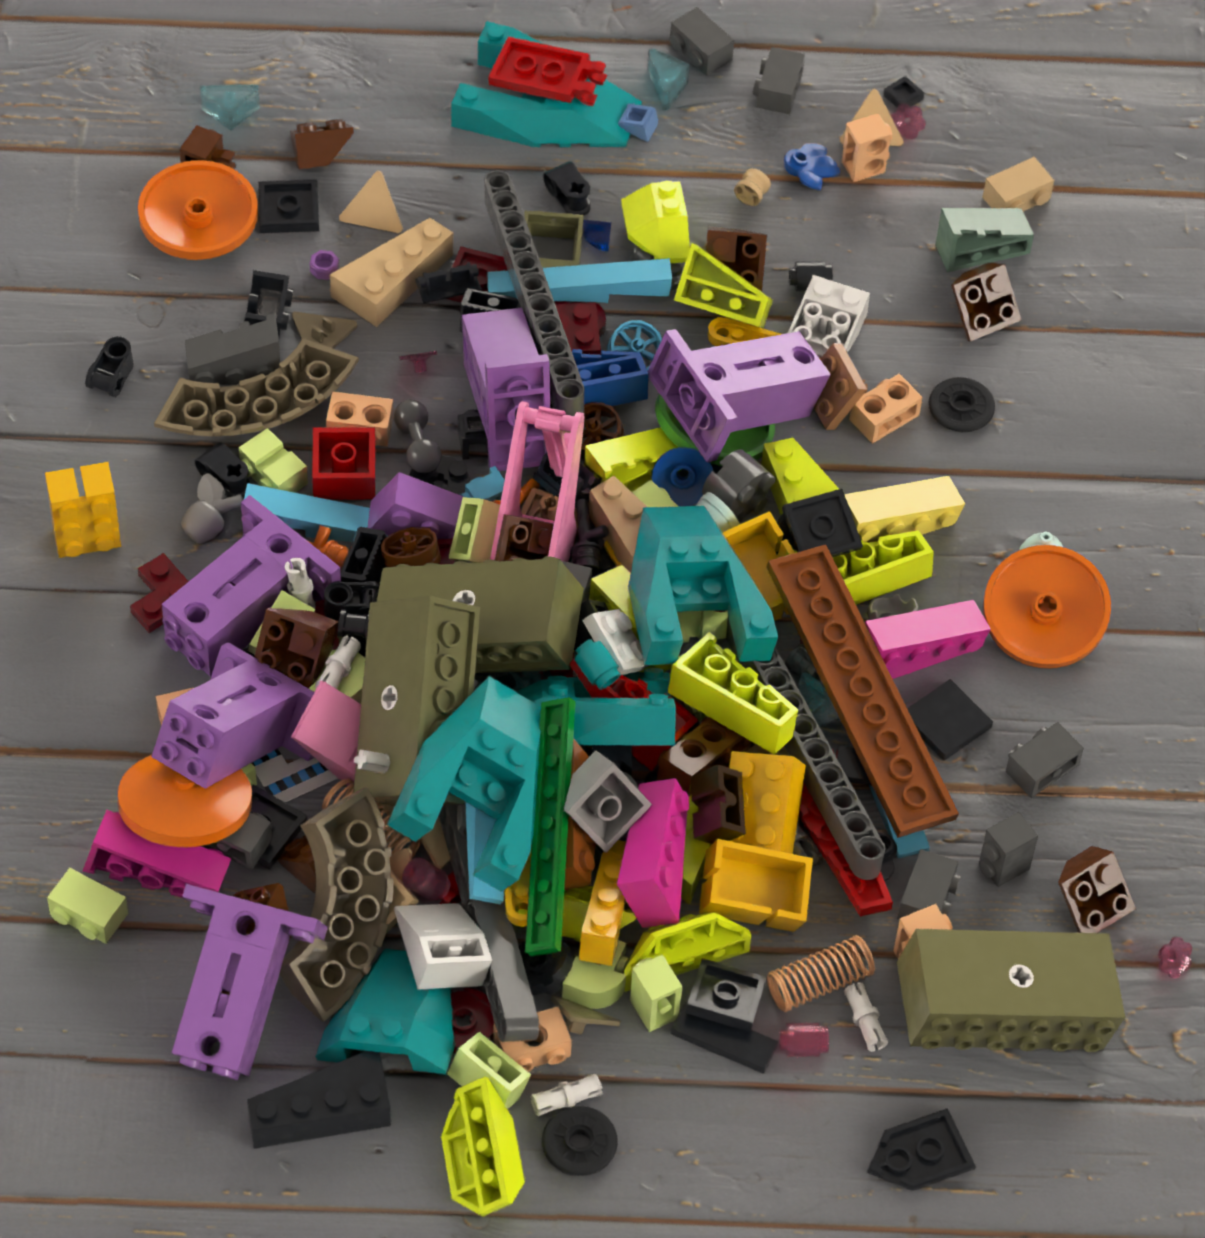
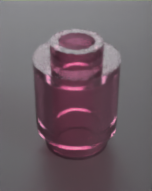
[402,858,450,900]
[779,1023,829,1057]

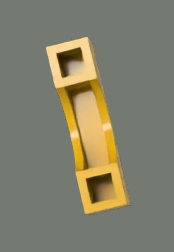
[579,840,626,966]

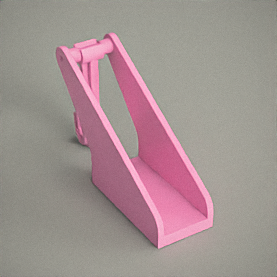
[490,401,584,562]

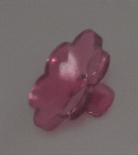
[891,104,926,140]
[399,351,437,373]
[1158,936,1192,979]

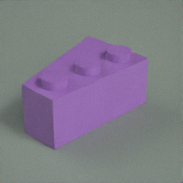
[367,472,463,539]

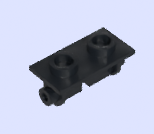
[415,262,481,304]

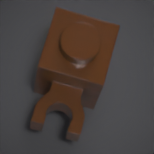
[180,125,236,169]

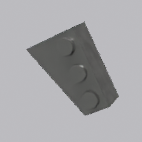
[185,313,280,385]

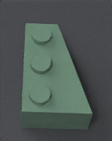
[935,208,1034,272]

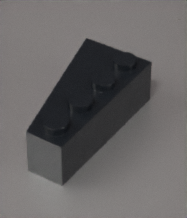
[247,1051,391,1149]

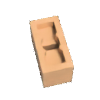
[841,114,892,182]
[849,374,922,444]
[326,391,393,447]

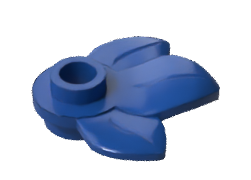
[784,143,840,190]

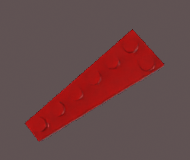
[799,749,893,917]

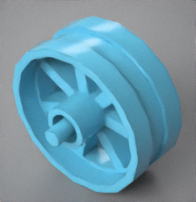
[606,320,662,371]

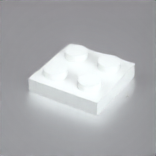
[582,609,649,675]

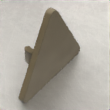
[292,312,357,349]
[551,995,621,1035]

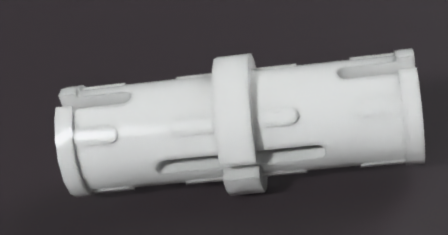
[285,558,316,609]
[315,636,361,689]
[844,982,888,1051]
[531,1074,603,1116]

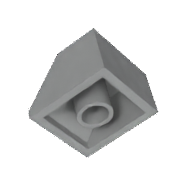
[564,750,652,853]

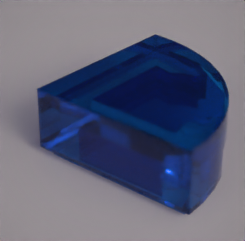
[583,220,612,251]

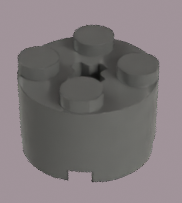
[702,449,776,523]

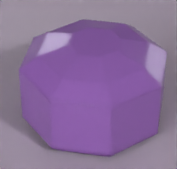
[310,250,339,280]

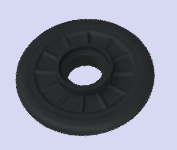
[929,377,995,432]
[542,1106,618,1176]

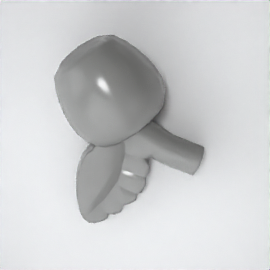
[181,474,243,544]

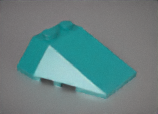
[315,949,455,1074]

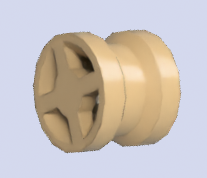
[734,168,771,206]

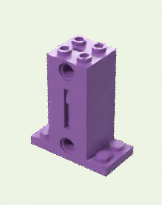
[462,308,550,471]
[648,329,831,462]
[162,495,341,676]
[151,642,314,788]
[172,884,328,1080]

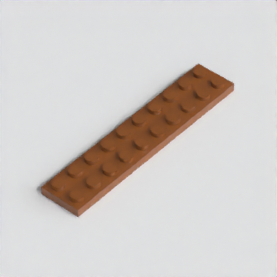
[766,545,959,838]

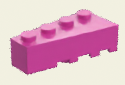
[83,810,232,898]

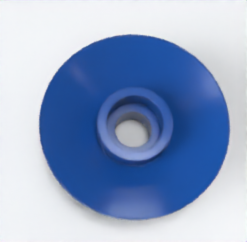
[652,447,714,506]

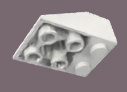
[788,275,870,358]
[394,903,492,989]

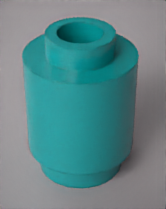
[574,640,621,690]

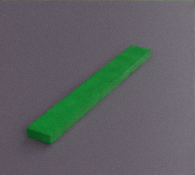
[525,697,576,956]

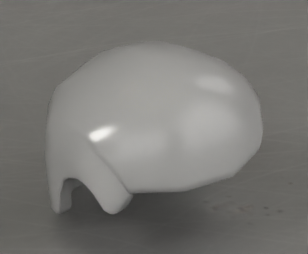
[867,594,919,620]

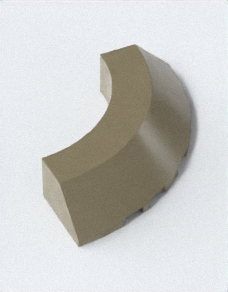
[154,338,359,437]
[279,787,393,1021]

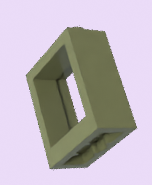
[524,210,584,268]

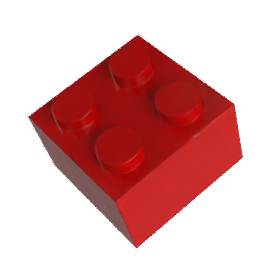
[312,427,376,500]

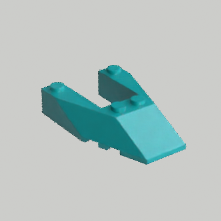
[451,21,642,147]
[628,506,778,665]
[517,668,676,746]
[387,676,541,892]

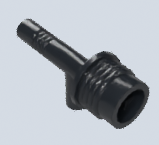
[570,499,609,577]

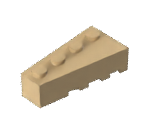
[330,218,453,327]
[588,476,647,573]

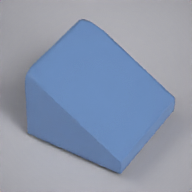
[618,104,658,142]

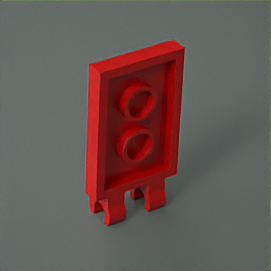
[488,37,607,106]

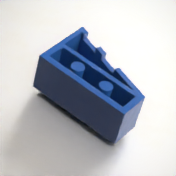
[572,349,648,406]

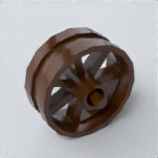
[580,402,625,459]
[381,527,441,568]

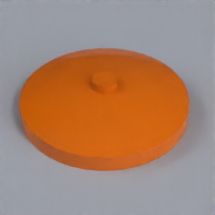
[138,160,258,260]
[983,545,1111,669]
[118,755,252,847]

